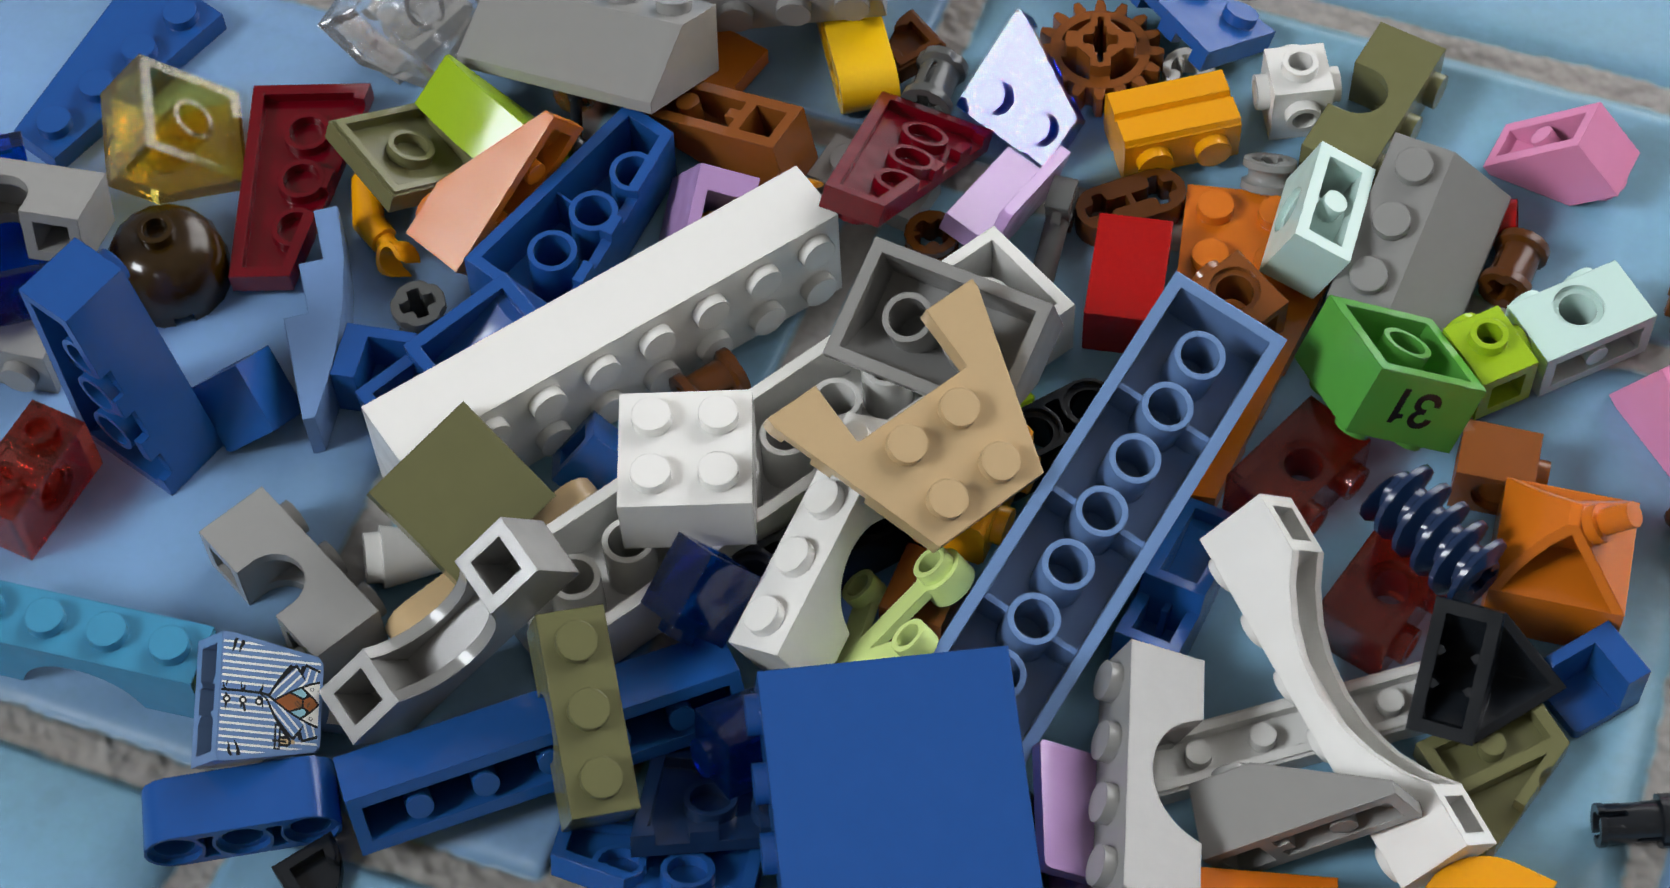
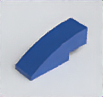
[355,271,536,407]
[1108,497,1233,660]

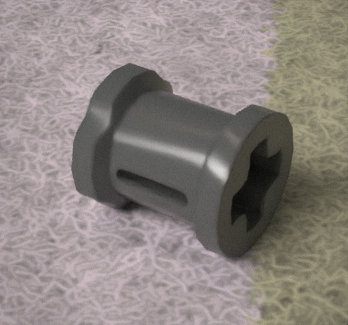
[901,45,969,115]
[390,280,447,334]

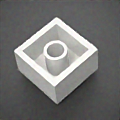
[616,389,757,549]

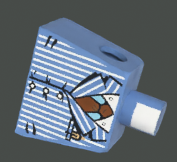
[191,631,346,769]

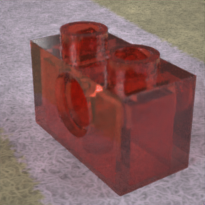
[1222,395,1371,535]
[0,399,103,561]
[1322,530,1447,675]

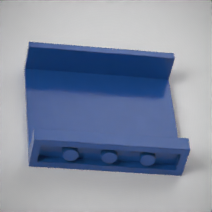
[743,645,1043,888]

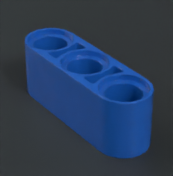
[141,755,342,866]

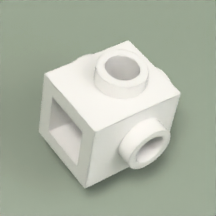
[1252,43,1342,140]

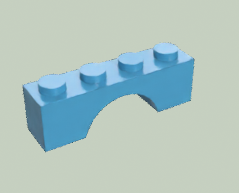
[0,580,217,718]

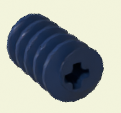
[1359,464,1507,604]

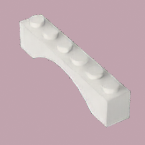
[1200,493,1497,888]

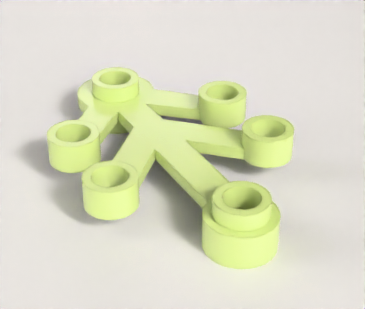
[835,547,975,663]

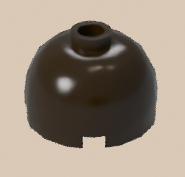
[108,203,231,328]

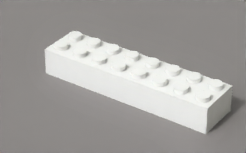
[361,166,842,478]

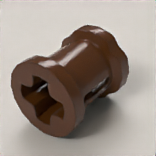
[1478,227,1551,308]
[669,347,751,392]

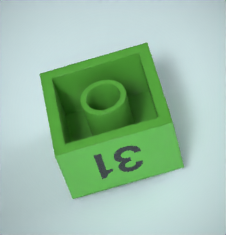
[1294,295,1487,453]

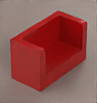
[1082,213,1174,353]

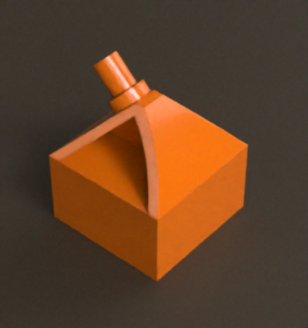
[1481,477,1643,646]

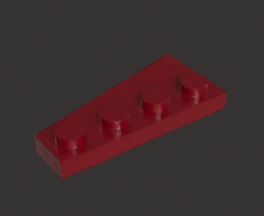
[228,83,374,291]
[819,91,994,228]

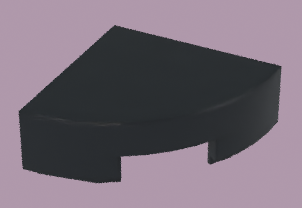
[271,831,344,888]

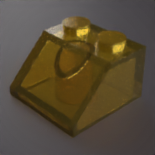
[100,54,245,204]

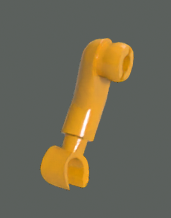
[351,173,421,277]

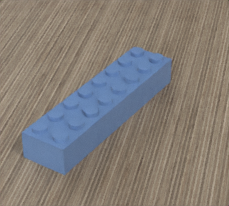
[934,270,1288,764]

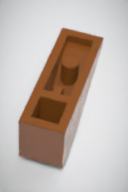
[645,81,818,186]

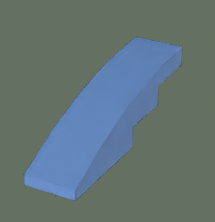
[283,206,354,454]

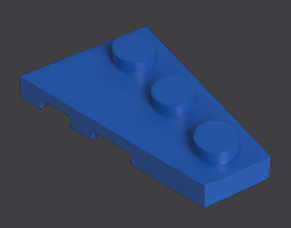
[551,817,763,888]

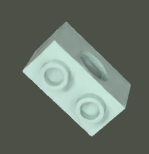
[1259,141,1376,299]
[1505,260,1657,397]

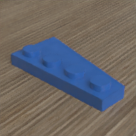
[1130,0,1276,72]

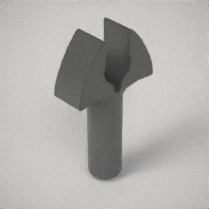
[1033,175,1080,283]

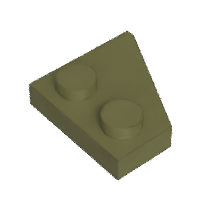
[1412,703,1570,856]

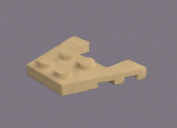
[763,279,1044,553]

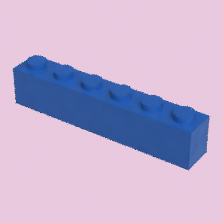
[333,630,746,856]

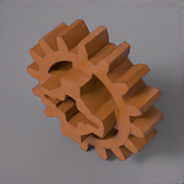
[1035,0,1164,117]

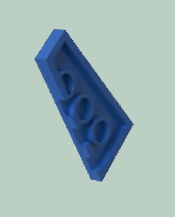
[14,0,227,167]

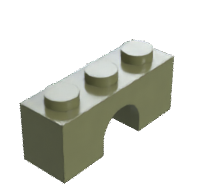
[1298,22,1448,194]
[526,604,641,832]

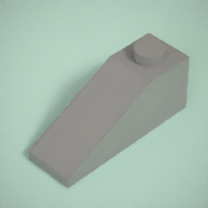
[1188,762,1423,872]

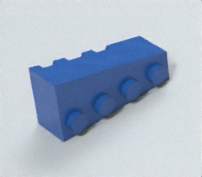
[464,107,677,309]
[18,237,223,496]

